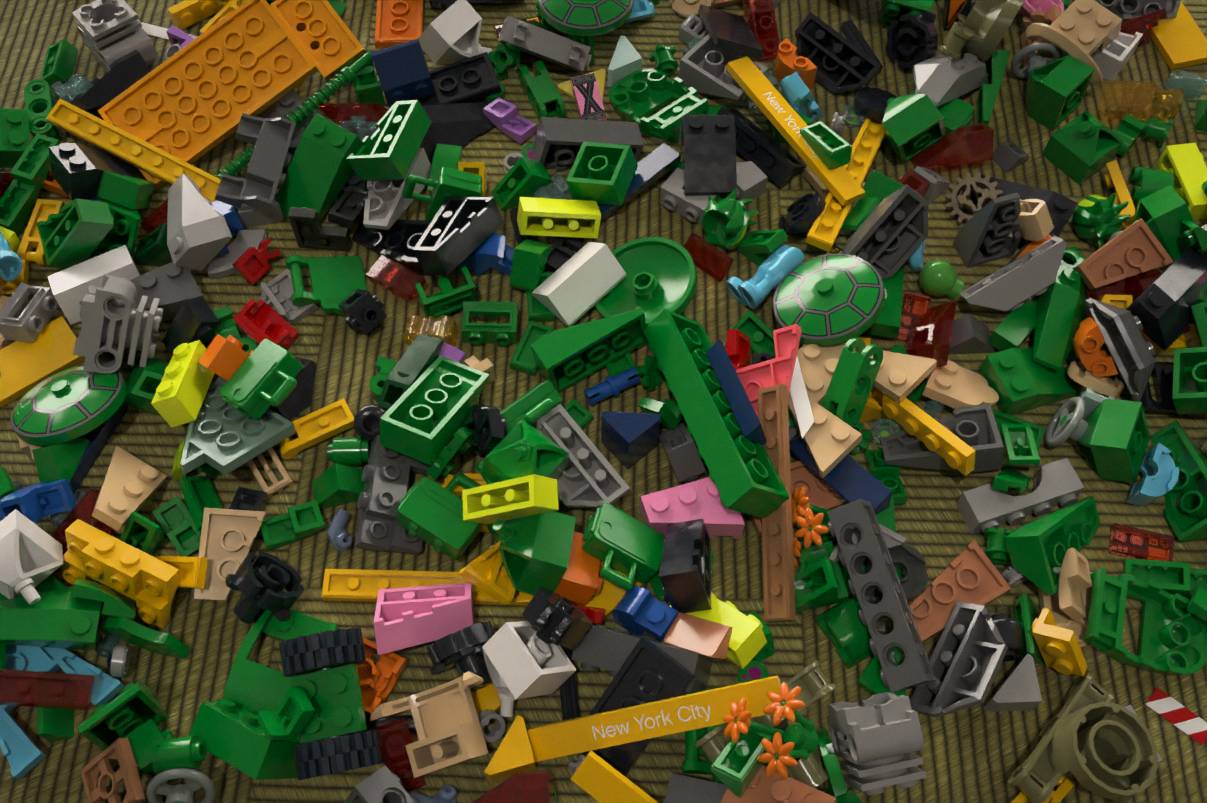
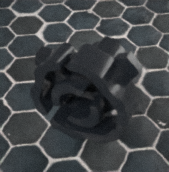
[886,11,939,68]
[225,551,305,625]
[426,621,495,693]

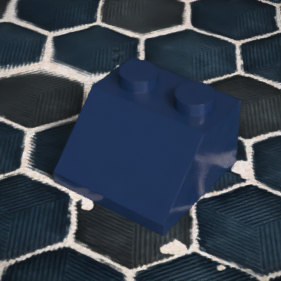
[371,39,436,108]

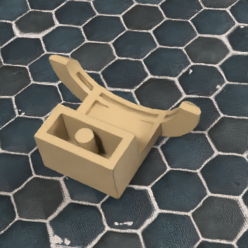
[1026,0,1122,85]
[369,671,489,778]

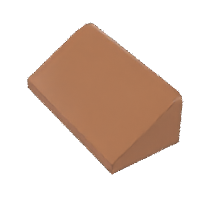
[663,612,733,659]

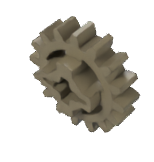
[945,172,1003,226]

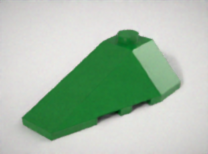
[1033,264,1088,371]
[1005,496,1101,595]

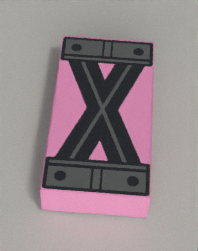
[570,73,607,121]

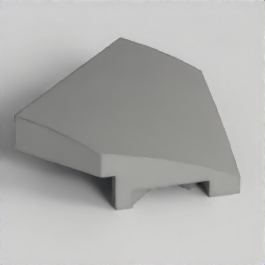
[260,269,318,323]

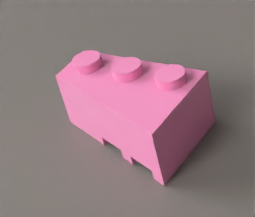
[640,477,745,539]
[374,583,474,655]

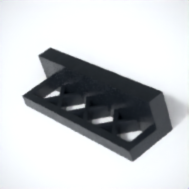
[716,106,806,187]

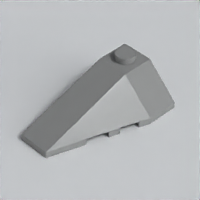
[363,148,431,230]

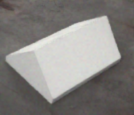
[532,242,626,327]
[47,245,140,326]

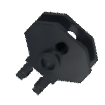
[522,586,593,651]

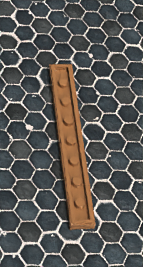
[758,384,796,623]

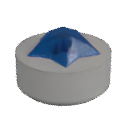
[107,645,131,678]

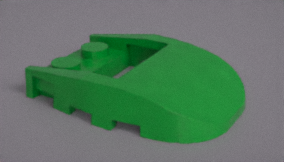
[608,69,709,140]
[1083,568,1207,676]
[223,609,340,716]

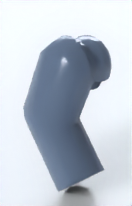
[327,509,353,551]
[410,785,457,803]

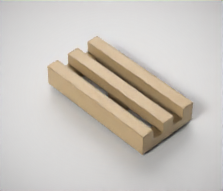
[247,447,294,499]

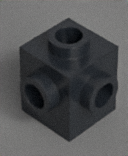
[338,288,387,334]

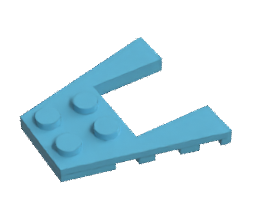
[0,644,125,780]

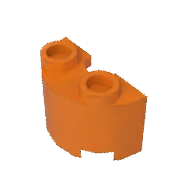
[775,38,817,89]
[1072,316,1118,377]

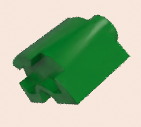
[1130,166,1174,210]
[813,598,874,669]

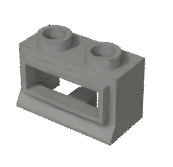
[0,282,59,343]

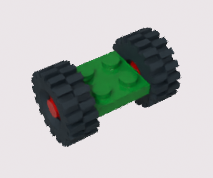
[279,628,382,781]

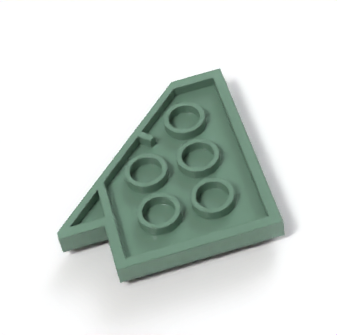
[180,377,295,475]

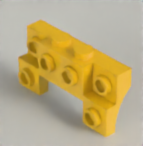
[61,519,180,628]

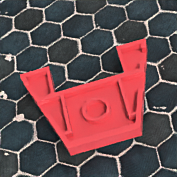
[726,324,802,417]

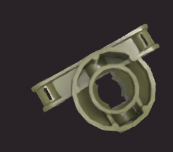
[939,0,1024,62]
[695,660,836,788]
[1008,671,1158,803]

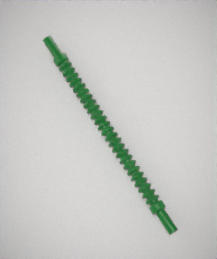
[213,53,373,179]

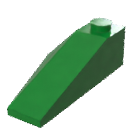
[1151,420,1207,542]
[0,586,103,651]

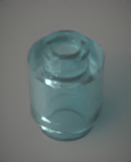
[1165,69,1207,99]

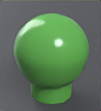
[919,260,964,299]

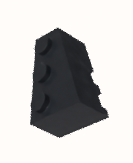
[413,197,504,276]
[659,519,711,613]

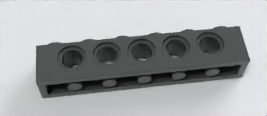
[827,499,936,692]

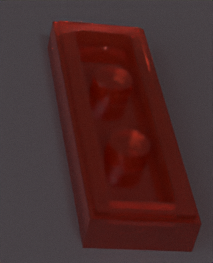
[0,669,95,710]

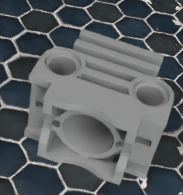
[71,0,160,73]
[73,274,164,374]
[826,691,927,795]

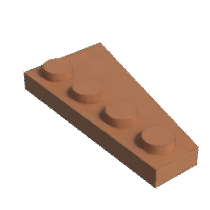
[892,540,1011,643]

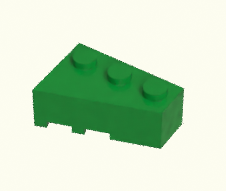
[346,100,431,181]
[37,198,114,269]
[189,699,313,780]

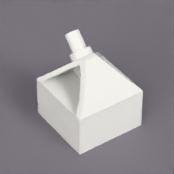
[418,0,492,64]
[0,509,63,605]
[482,621,576,717]

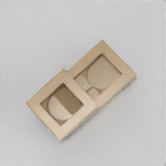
[1058,548,1093,621]

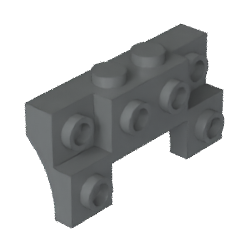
[215,113,296,212]
[354,435,430,556]

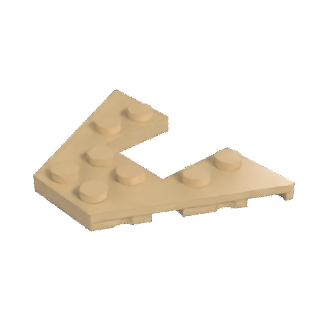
[788,343,937,478]

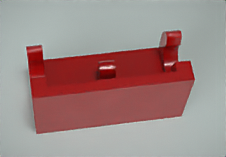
[233,299,301,351]

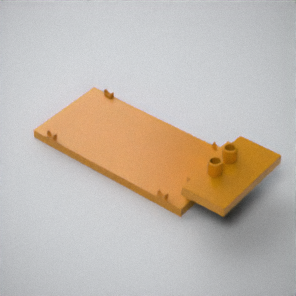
[98,0,367,190]

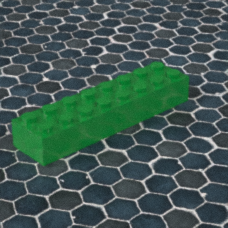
[643,309,790,518]

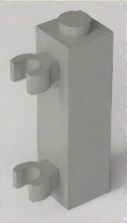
[498,16,592,72]

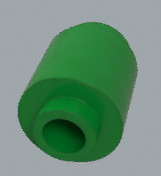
[328,437,371,466]
[152,735,207,772]

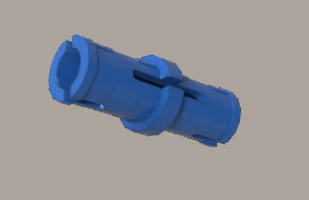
[583,366,641,406]

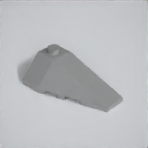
[167,173,232,271]

